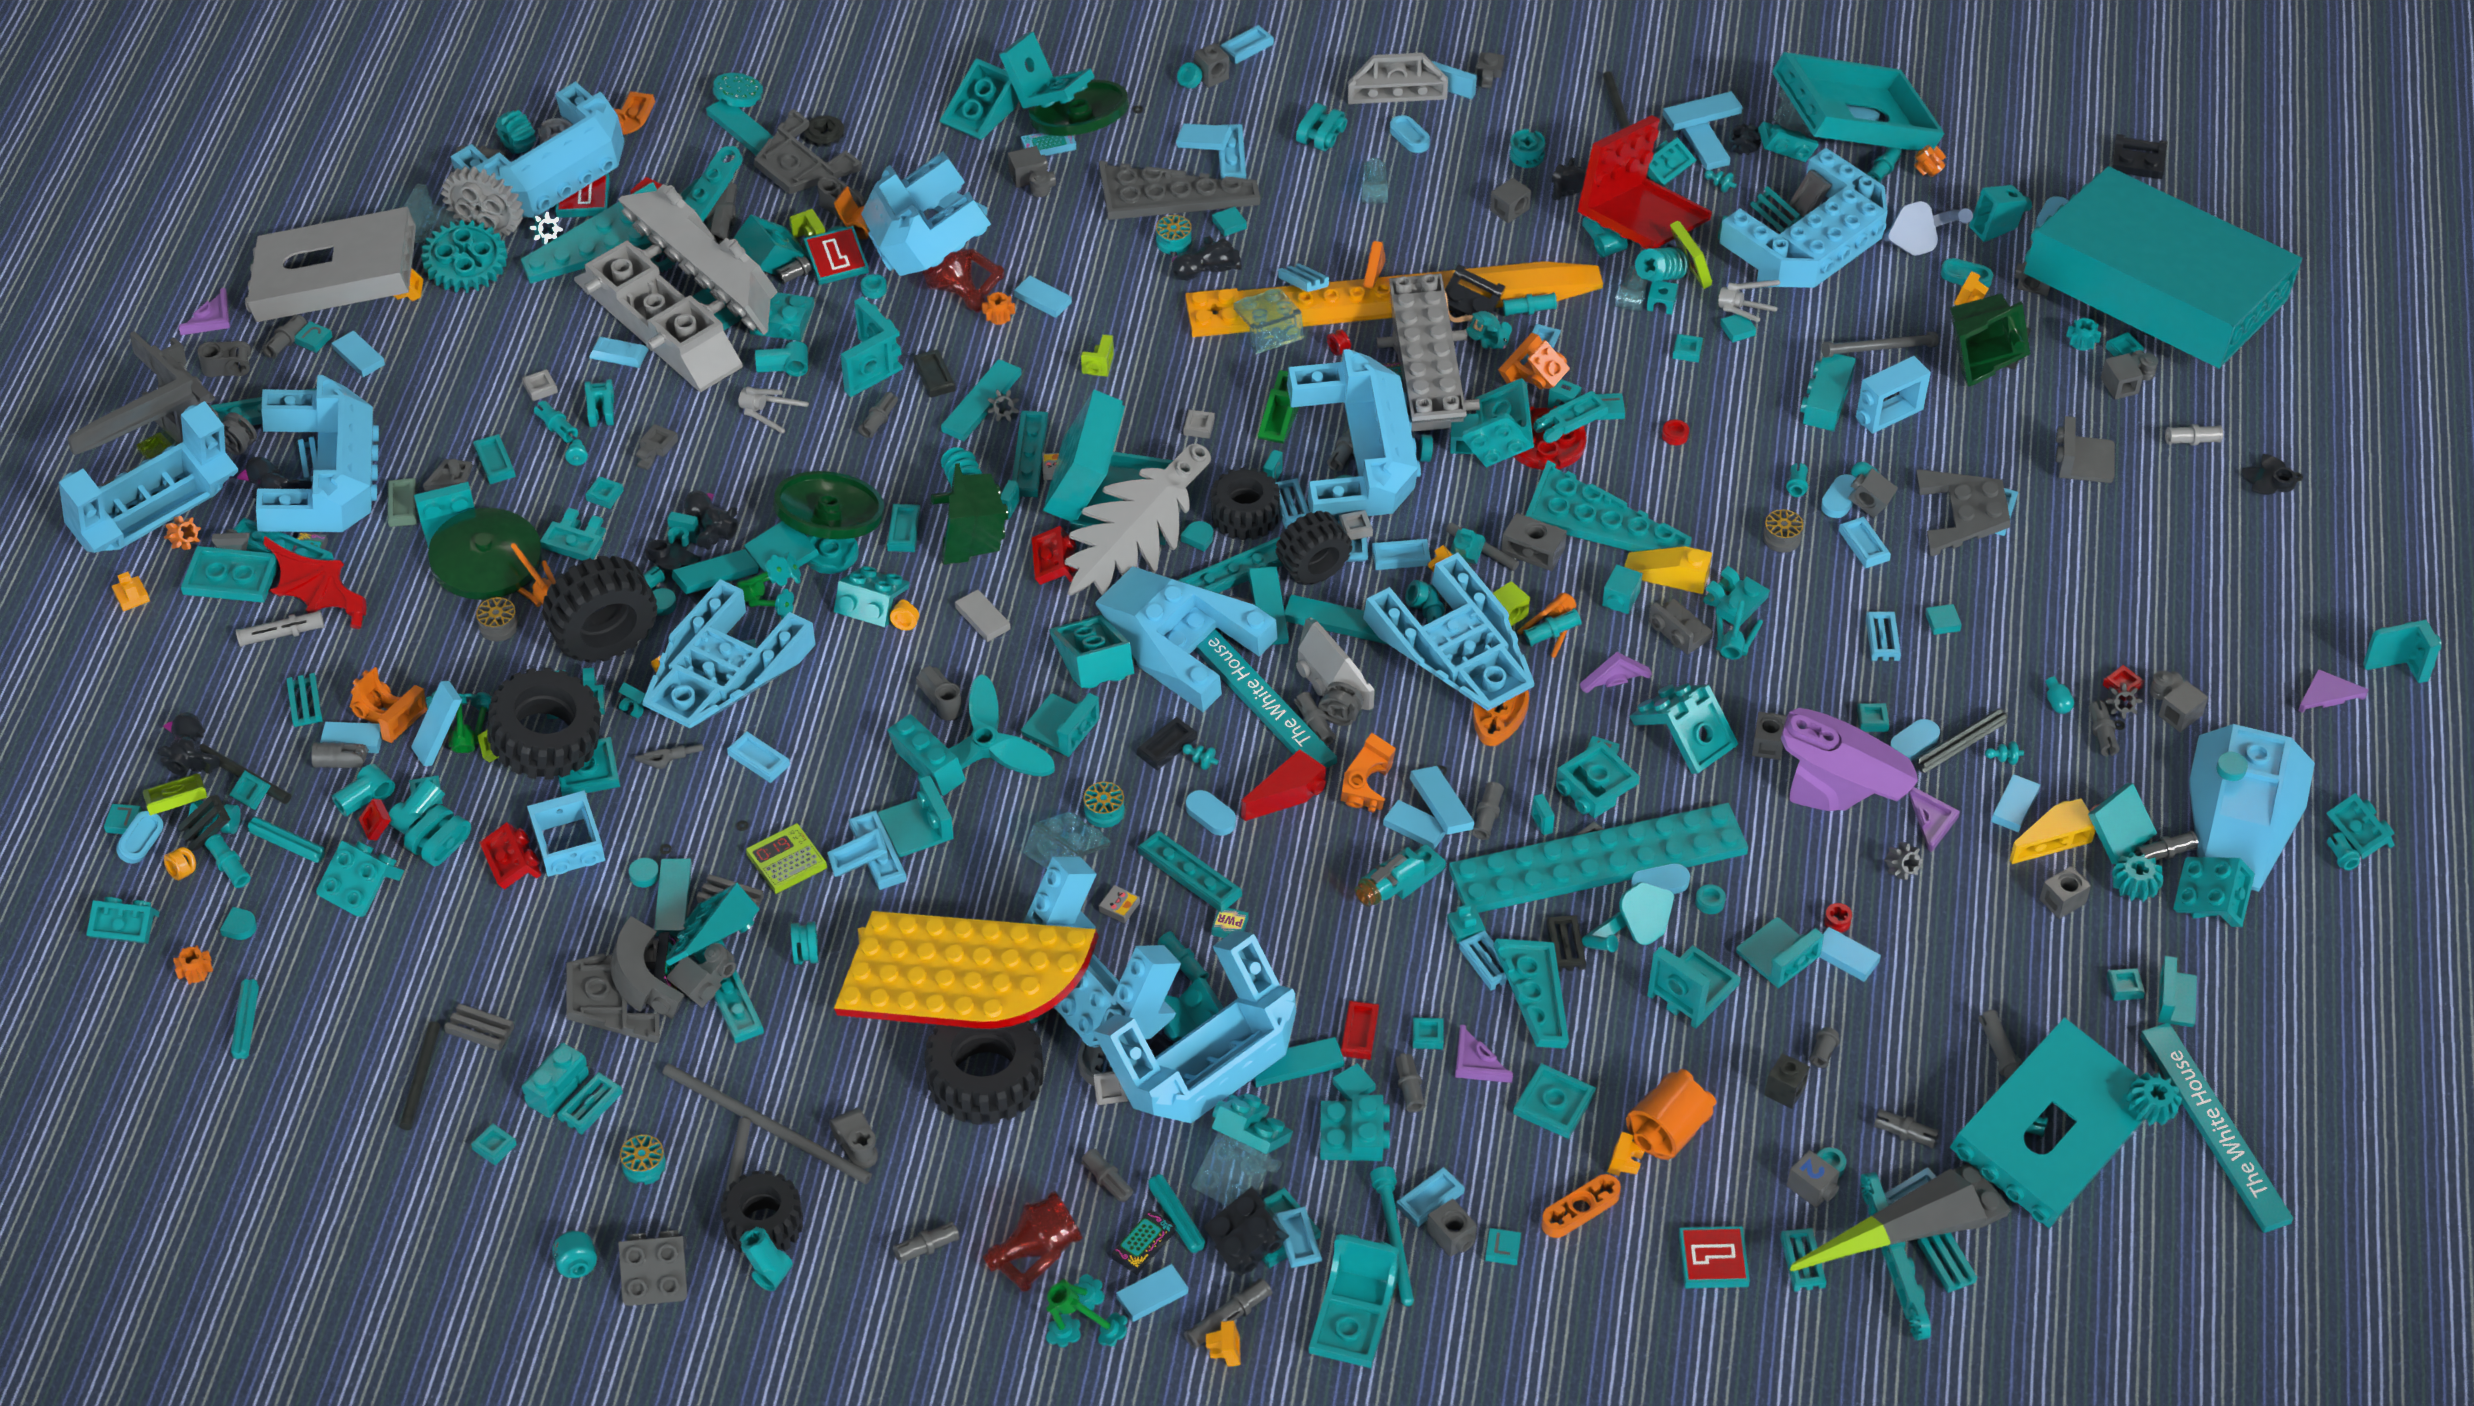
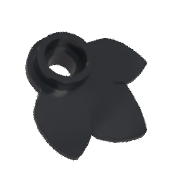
[2242,454,2297,495]
[645,539,700,572]

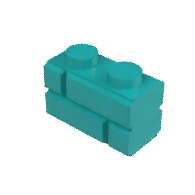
[521,1043,589,1118]

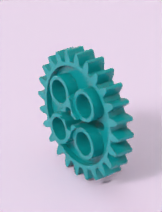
[421,220,507,293]

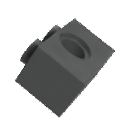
[1501,513,1567,571]

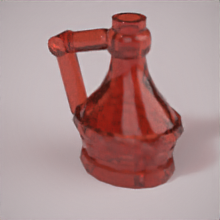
[919,248,1005,313]
[982,1190,1083,1292]

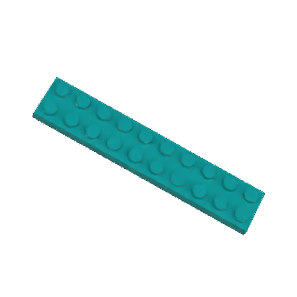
[1449,803,1748,913]

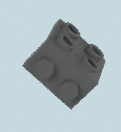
[2055,416,2115,483]
[619,1230,687,1306]

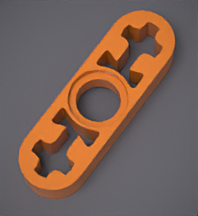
[1542,1174,1621,1238]

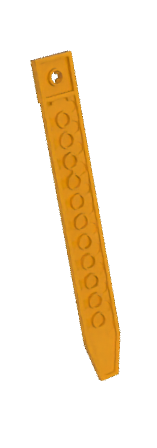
[1185,261,1603,337]

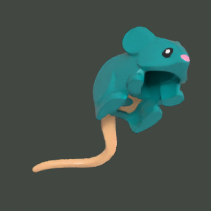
[1444,289,1512,349]

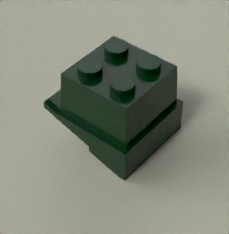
[1950,293,2030,387]
[931,463,1009,565]

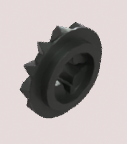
[804,116,844,147]

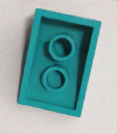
[939,58,1019,141]
[1049,615,1134,688]

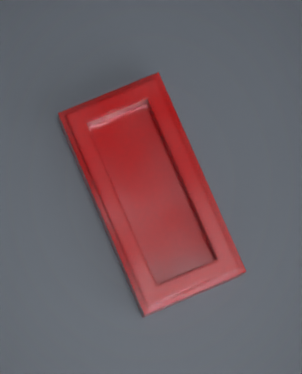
[1341,1001,1379,1060]

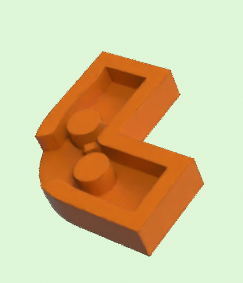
[613,91,655,135]

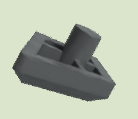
[423,459,473,491]
[211,529,250,551]

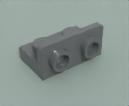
[1649,599,1713,655]

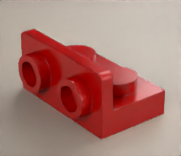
[1031,526,1078,585]
[479,822,542,889]

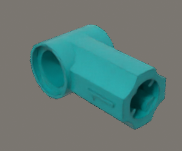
[1582,217,1628,258]
[755,341,808,377]
[332,764,395,816]
[389,778,445,835]
[740,1227,793,1291]

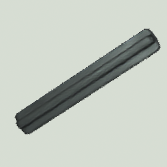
[1915,708,2008,773]

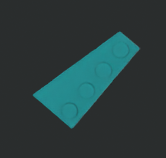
[1493,938,1569,1049]

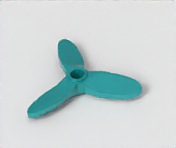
[918,674,1055,780]

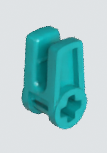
[585,379,615,428]

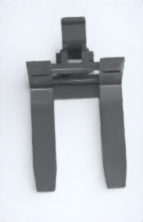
[68,331,218,486]

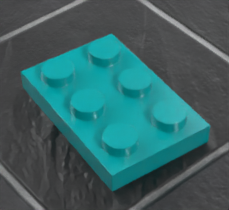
[181,546,279,603]

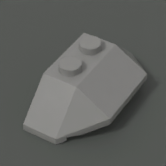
[1348,53,1448,104]
[1296,617,1375,710]

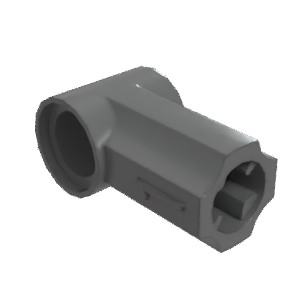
[916,666,962,721]

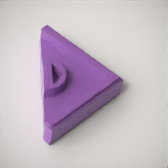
[179,288,230,335]
[1580,652,1652,693]
[2298,669,2369,713]
[1909,787,1960,852]
[1455,1025,1513,1083]

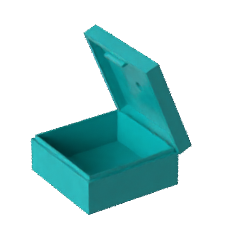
[1043,390,1174,545]

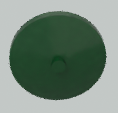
[1029,80,1129,136]
[773,471,884,539]
[428,508,542,600]

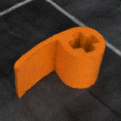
[834,186,870,240]

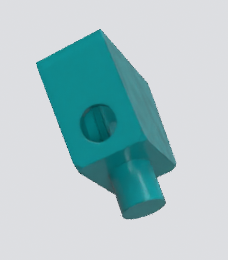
[1969,185,2032,242]

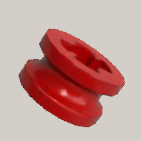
[1327,329,1351,356]
[1824,903,1852,933]

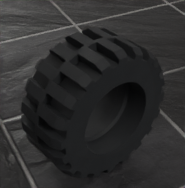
[542,556,658,663]
[487,668,601,780]
[924,1021,1044,1125]

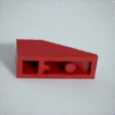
[1241,749,1326,821]

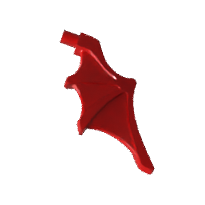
[264,536,367,629]

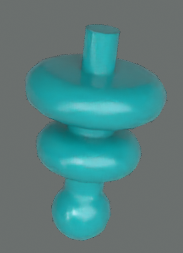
[1704,170,1737,193]
[565,439,588,466]
[1985,741,2024,765]
[1182,744,1219,770]

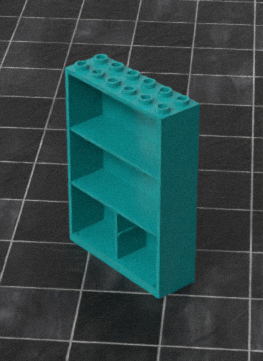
[2024,166,2303,369]

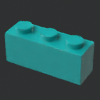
[1800,354,1856,431]
[887,714,966,796]

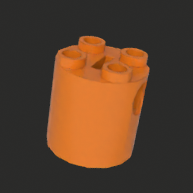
[1626,1069,1716,1160]

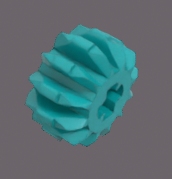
[495,110,536,154]
[2112,852,2164,903]
[2126,1072,2182,1126]

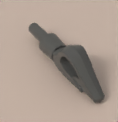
[634,744,704,769]

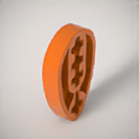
[1473,690,1529,746]

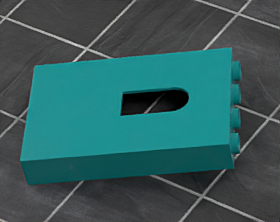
[1772,52,1945,151]
[1950,1017,2146,1229]

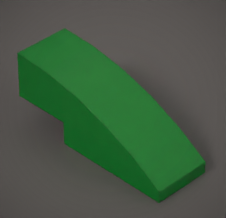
[1258,370,1299,444]

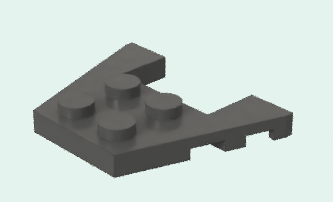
[754,108,862,194]
[1916,470,2010,556]
[566,940,660,1043]

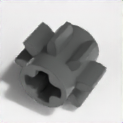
[987,389,1019,421]
[2104,682,2142,719]
[1884,842,1923,880]

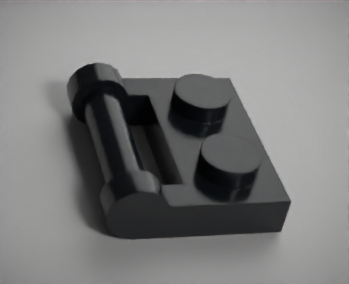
[2112,134,2168,180]
[1445,264,1506,316]

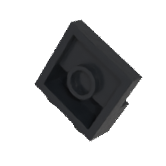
[1203,1186,1289,1276]

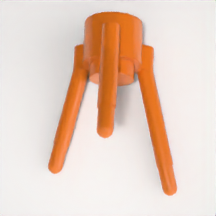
[511,543,556,607]
[1517,592,1576,658]

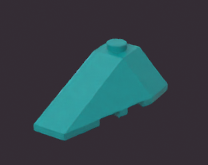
[665,883,760,966]

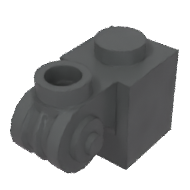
[1008,146,1056,197]
[2101,350,2158,400]
[2150,671,2208,732]
[666,943,736,1008]

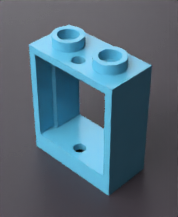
[1856,356,1931,434]
[527,791,605,877]

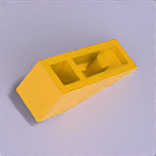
[1624,546,1712,594]
[2009,798,2095,864]

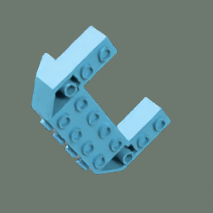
[450,82,625,217]
[1720,148,1887,288]
[861,151,991,276]
[1287,349,1421,519]
[256,375,379,532]
[59,401,238,553]
[1023,857,1181,1047]
[1093,930,1296,1123]

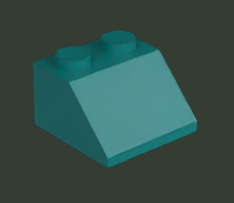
[733,214,809,275]

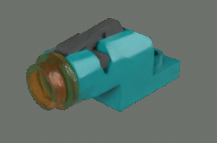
[1355,844,1446,907]

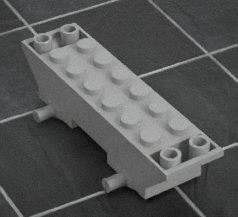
[618,184,778,335]
[574,240,743,393]
[1377,274,1480,432]

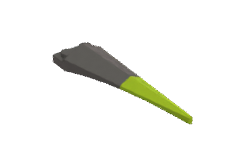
[1790,1163,2010,1271]

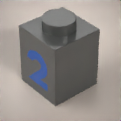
[1787,1150,1839,1208]

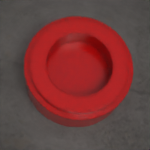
[1662,420,1689,446]

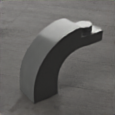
[610,916,684,1019]

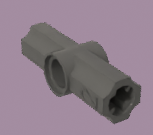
[706,182,737,244]

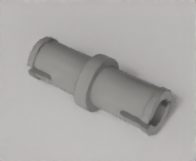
[2165,424,2223,446]

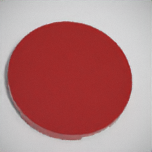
[1513,406,1587,470]

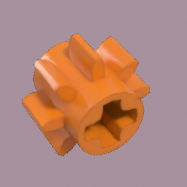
[1914,145,1946,177]
[982,292,1015,325]
[164,516,201,550]
[173,945,213,984]

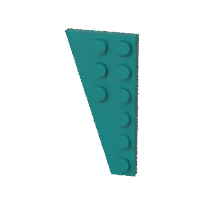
[521,182,657,284]
[1525,460,1692,552]

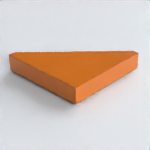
[1363,241,1386,288]

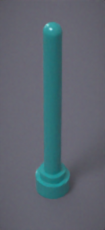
[1370,1166,1414,1307]

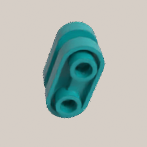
[1296,102,1347,151]
[404,805,471,866]

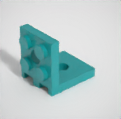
[999,32,1095,109]
[840,296,903,398]
[1630,683,1739,774]
[1647,945,1741,1029]

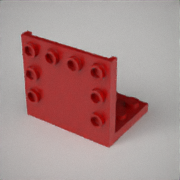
[1577,115,1712,249]

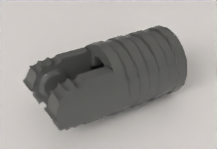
[312,742,369,768]

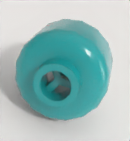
[552,1230,597,1278]

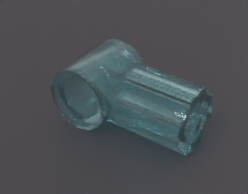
[1362,158,1388,204]
[1615,265,1649,312]

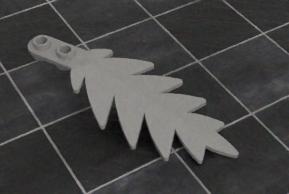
[1064,444,1211,596]

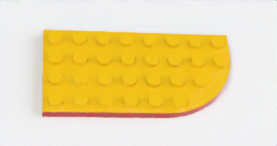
[834,911,1099,1029]

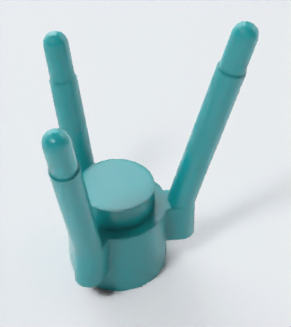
[1716,600,1763,660]

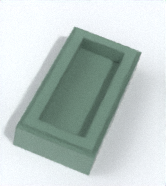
[388,478,417,527]

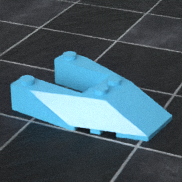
[1363,552,1535,711]
[1095,566,1278,712]
[643,579,815,728]

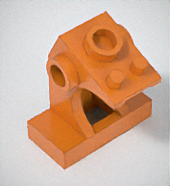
[1498,333,1570,389]
[349,667,427,743]
[1340,733,1396,813]

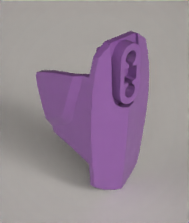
[1781,708,1918,811]

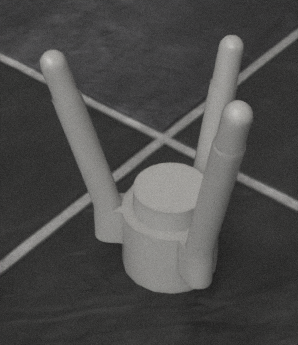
[1718,280,1780,322]
[739,387,809,433]

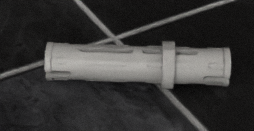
[236,610,325,647]

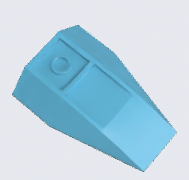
[2189,724,2315,892]

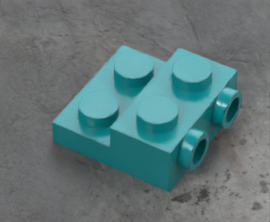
[750,292,815,341]
[1556,741,1640,819]
[1212,1094,1293,1154]
[1320,1094,1390,1161]

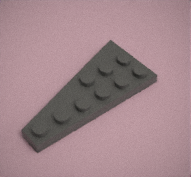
[1099,160,1260,220]

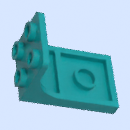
[1462,378,1534,467]
[1309,1234,1399,1369]

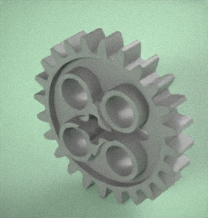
[441,166,524,237]

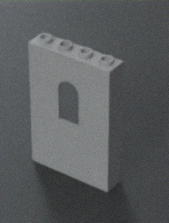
[245,207,416,322]

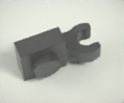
[1477,52,1505,88]
[636,424,678,470]

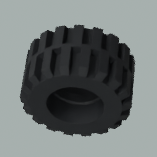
[1211,467,1280,540]
[1275,511,1352,585]
[720,1170,803,1256]

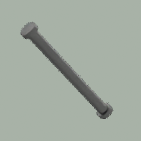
[1821,331,1939,358]

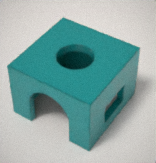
[1647,281,1678,315]
[1548,379,1582,408]

